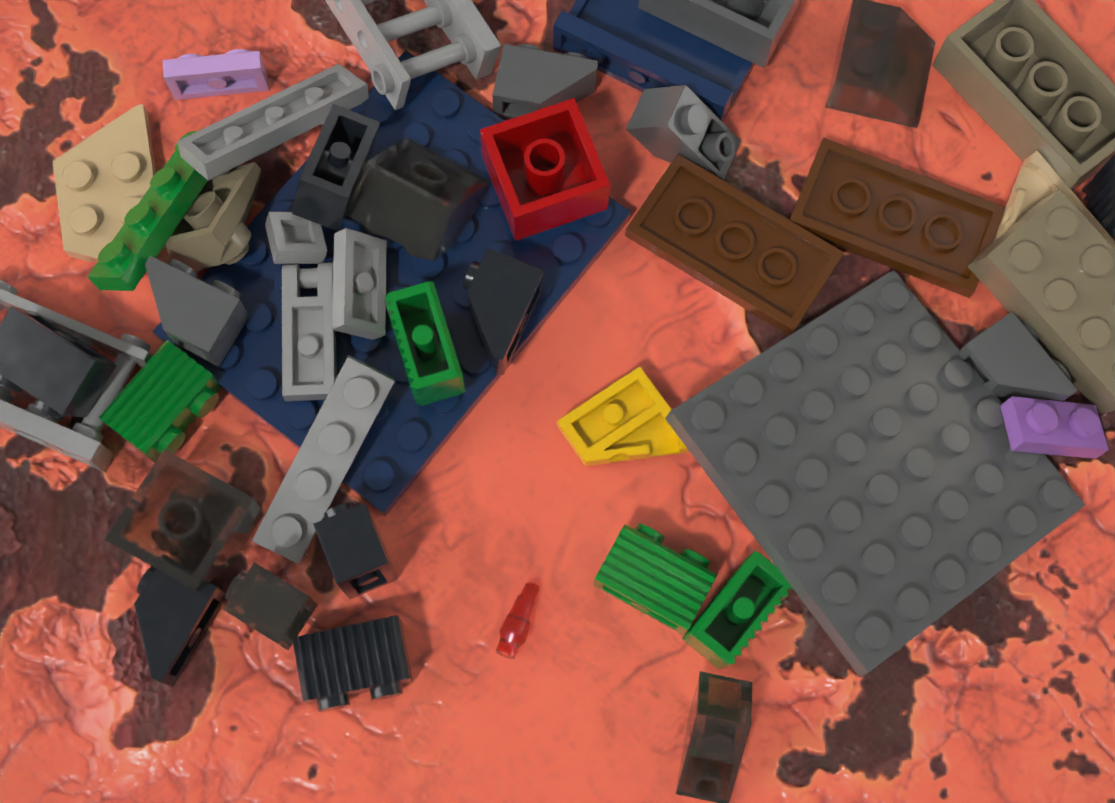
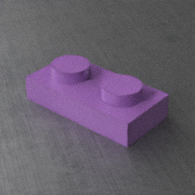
[1000,396,1109,459]

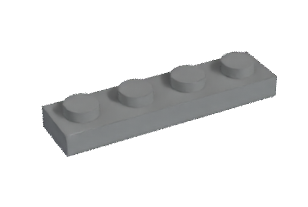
[177,64,369,180]
[252,355,395,564]

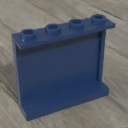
[553,0,754,122]

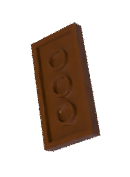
[790,138,1005,298]
[625,154,844,335]

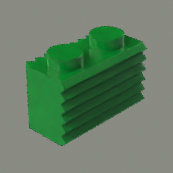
[384,281,465,406]
[98,340,221,463]
[593,523,717,635]
[682,551,793,669]

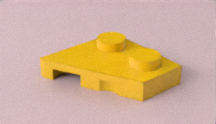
[557,366,690,466]

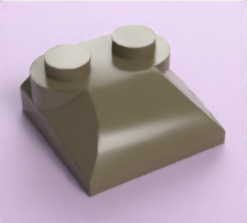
[156,162,261,272]

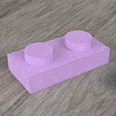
[163,49,269,100]

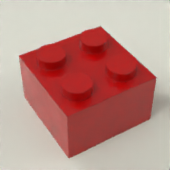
[480,98,610,241]

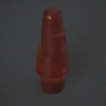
[495,582,539,659]

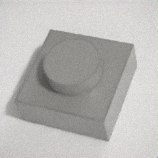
[265,212,327,264]

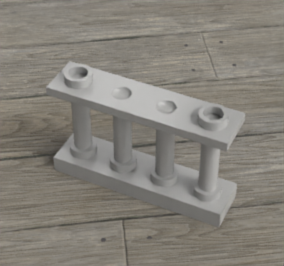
[325,0,501,110]
[0,280,152,472]

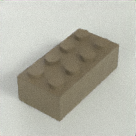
[932,0,1115,191]
[967,189,1115,413]

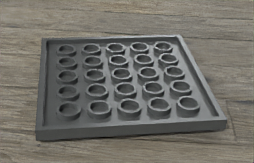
[665,270,1085,678]

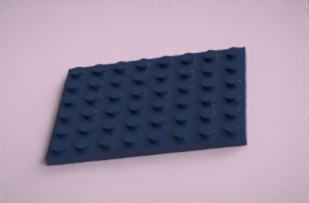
[152,50,631,516]

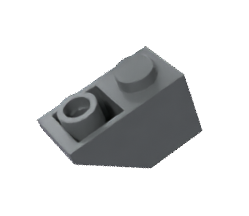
[492,44,598,120]
[626,85,741,181]
[145,256,249,367]
[958,312,1078,402]

